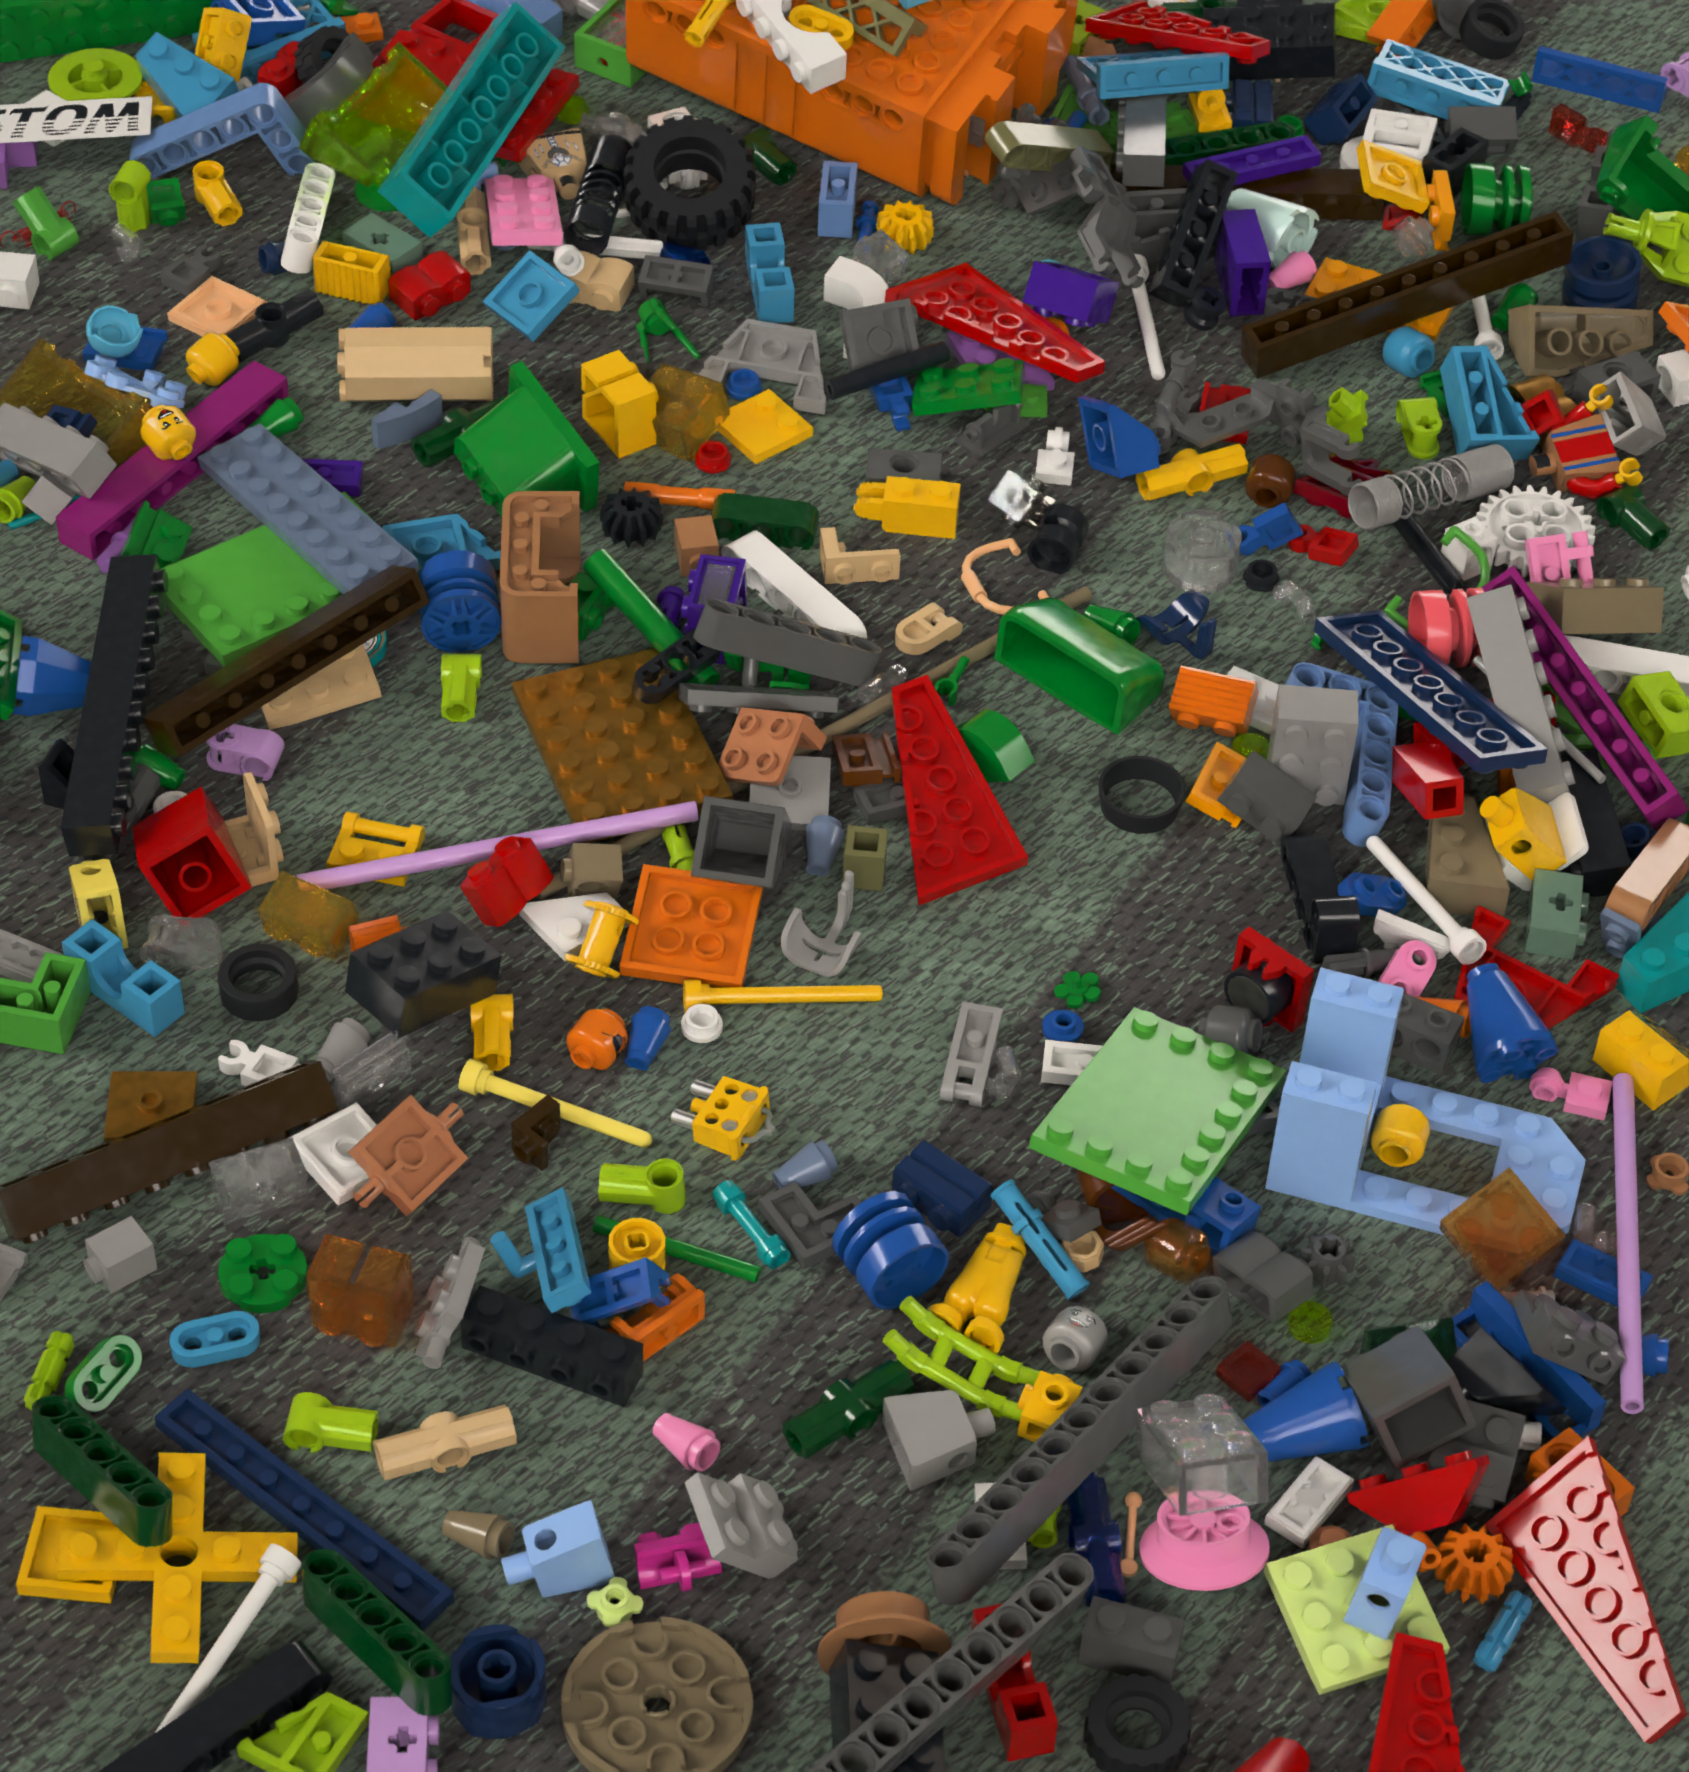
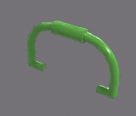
[1384,526,1490,631]

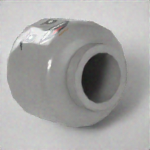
[1043,1306,1108,1373]

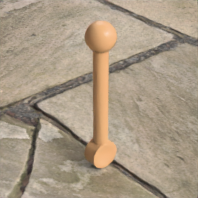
[1119,1491,1142,1577]

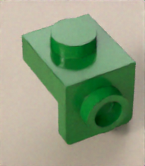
[146,177,186,226]

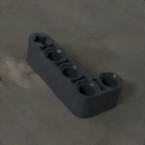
[1280,834,1360,962]

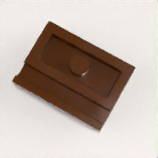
[832,732,900,787]

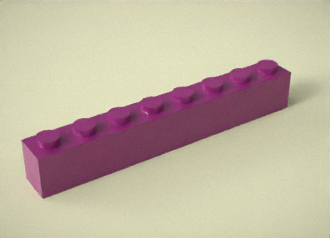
[55,361,289,561]
[1481,566,1688,832]

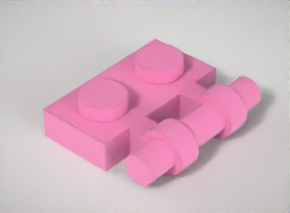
[1525,531,1594,583]

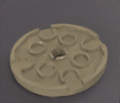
[561,1617,753,1772]

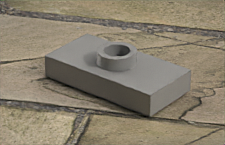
[0,929,63,983]

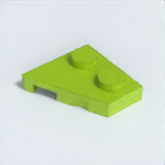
[237,1692,369,1772]

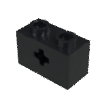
[1422,127,1489,198]

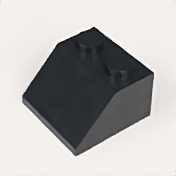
[1447,1327,1567,1416]

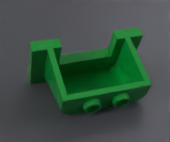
[454,361,600,517]

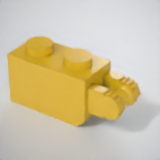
[853,476,961,539]

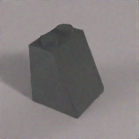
[691,796,792,889]
[1341,1325,1477,1470]

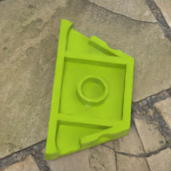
[1335,0,1391,45]

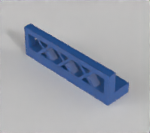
[1532,46,1668,113]
[1441,1281,1606,1440]

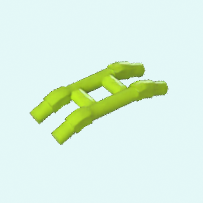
[883,1296,1040,1422]

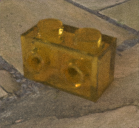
[257,871,359,960]

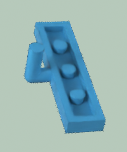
[490,1187,592,1313]

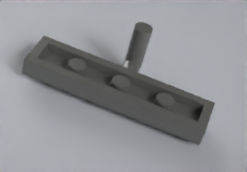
[678,657,839,718]

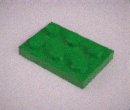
[912,358,1025,416]

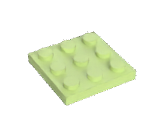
[1263,1524,1450,1695]

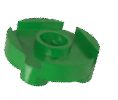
[218,1234,308,1313]

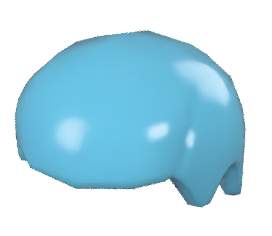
[86,305,143,358]

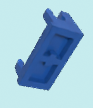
[571,1257,671,1328]

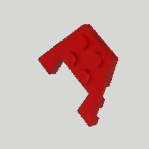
[1454,905,1620,1029]

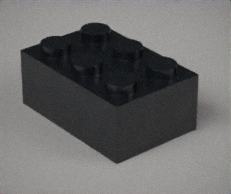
[345,910,502,1038]

